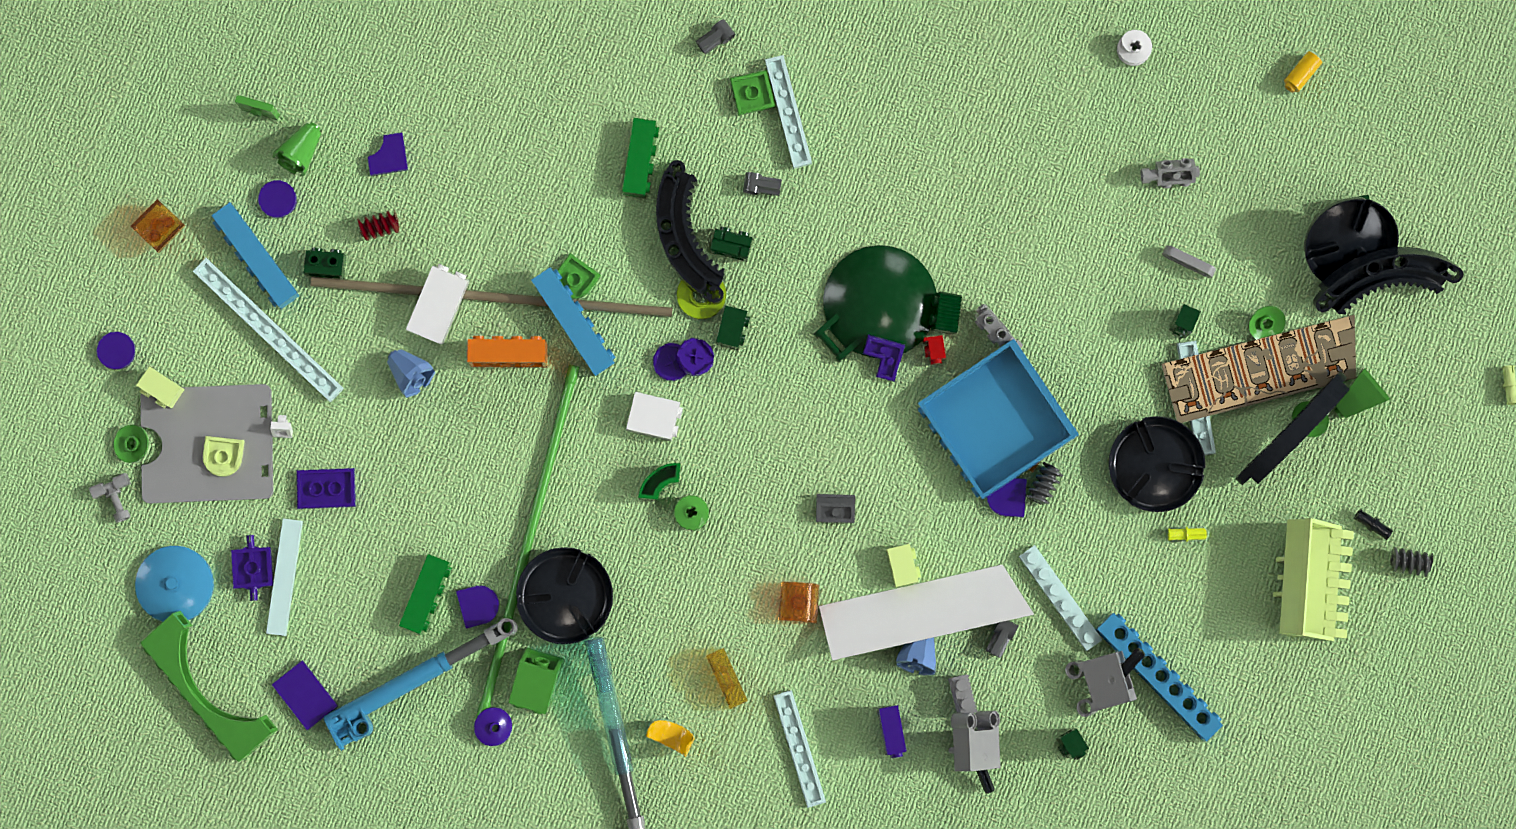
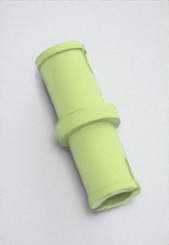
[1502,365,1516,405]

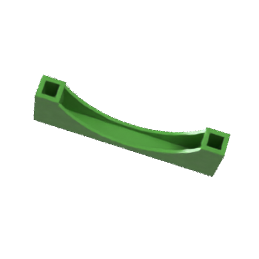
[141,611,278,762]

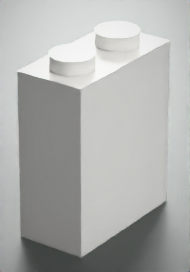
[626,392,683,441]

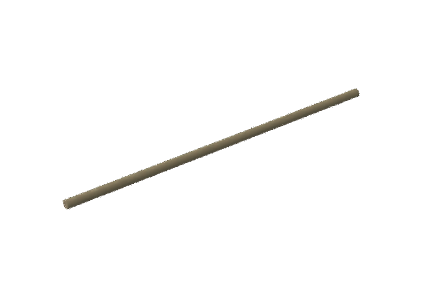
[310,277,673,317]

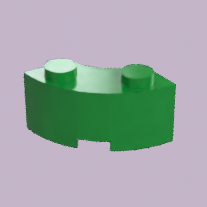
[638,463,681,501]

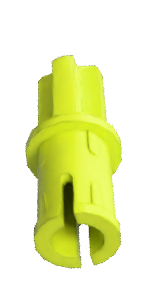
[1167,527,1207,542]

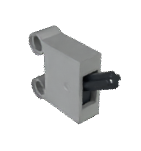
[1065,648,1145,717]
[949,711,1000,794]

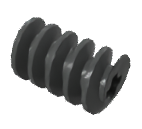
[1026,462,1064,505]
[1390,547,1433,577]

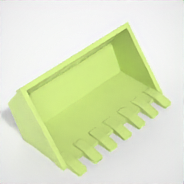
[1273,518,1354,641]

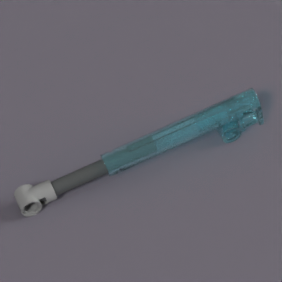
[585,636,645,829]

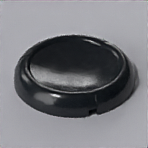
[1304,197,1399,281]
[1109,416,1206,512]
[516,547,613,644]

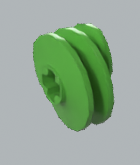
[674,495,709,531]

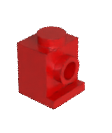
[923,335,946,365]

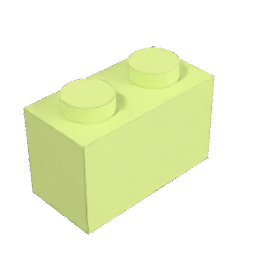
[136,366,185,409]
[886,544,921,588]

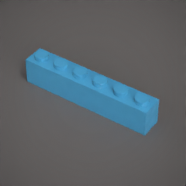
[211,202,300,309]
[531,267,616,376]

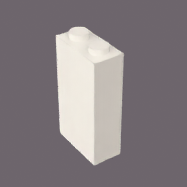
[406,264,470,344]

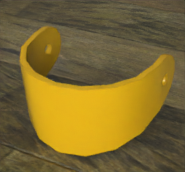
[646,720,695,757]

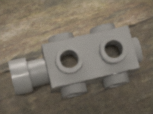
[1141,158,1200,188]
[975,304,1023,348]

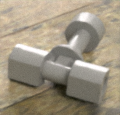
[89,473,131,523]

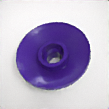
[474,707,512,746]

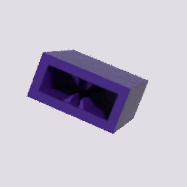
[877,705,907,758]

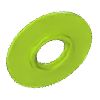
[677,280,726,319]

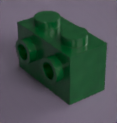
[303,247,347,279]
[1056,728,1089,760]

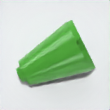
[272,122,321,177]

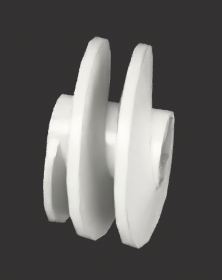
[1117,30,1152,66]

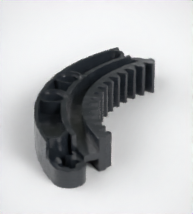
[656,160,725,305]
[1313,247,1464,315]
[1235,371,1350,485]

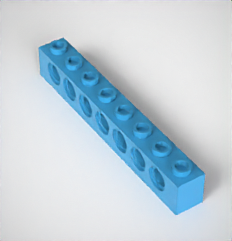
[1095,613,1223,742]

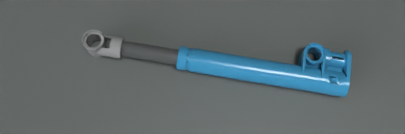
[324,618,518,751]

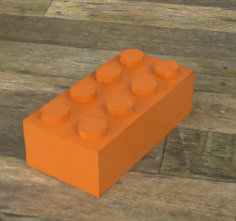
[467,336,548,368]

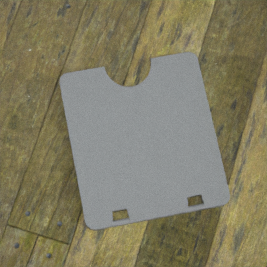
[140,384,274,504]

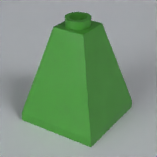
[1334,368,1390,419]

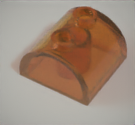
[131,199,185,253]
[778,582,820,624]

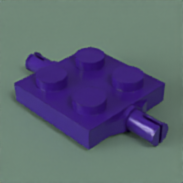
[231,535,273,601]

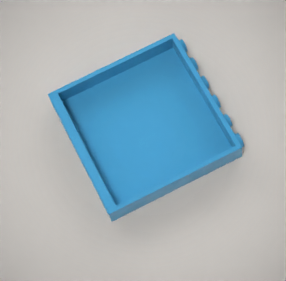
[918,339,1079,499]

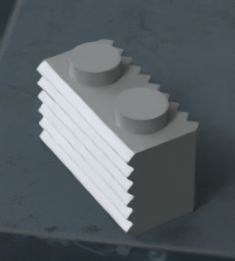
[948,674,978,713]

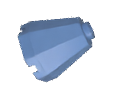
[387,349,435,398]
[896,637,936,676]

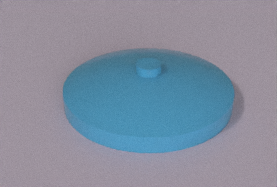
[135,546,214,622]

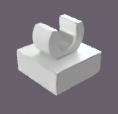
[270,415,293,438]

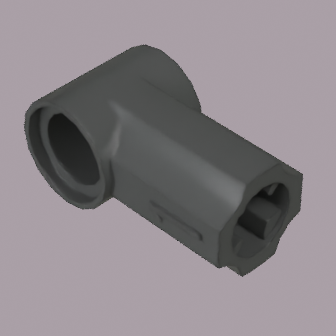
[696,19,736,55]
[743,172,782,196]
[985,620,1019,658]

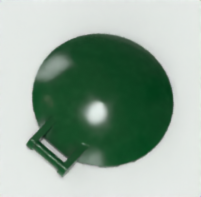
[814,245,937,363]

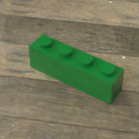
[622,118,660,198]
[399,554,453,635]

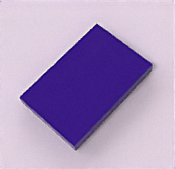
[296,468,356,509]
[272,660,338,730]

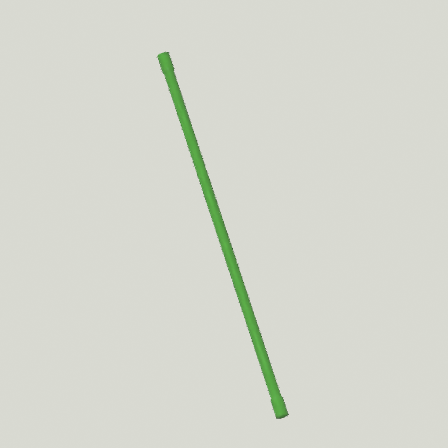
[476,365,580,718]

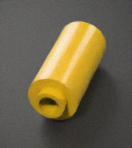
[1284,51,1322,93]

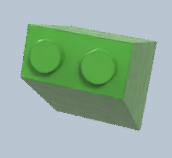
[509,648,564,714]

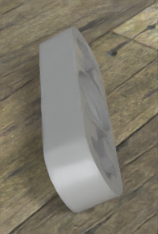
[1162,245,1216,278]

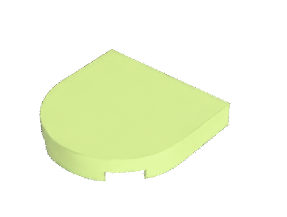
[203,436,245,477]

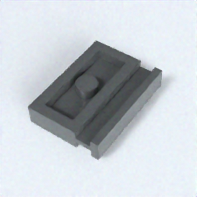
[816,494,855,523]

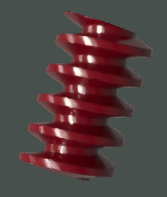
[357,209,400,241]

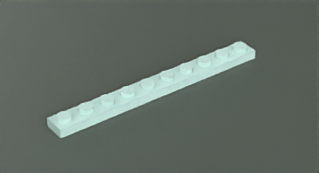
[193,258,344,402]

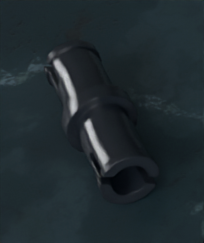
[1354,509,1393,540]

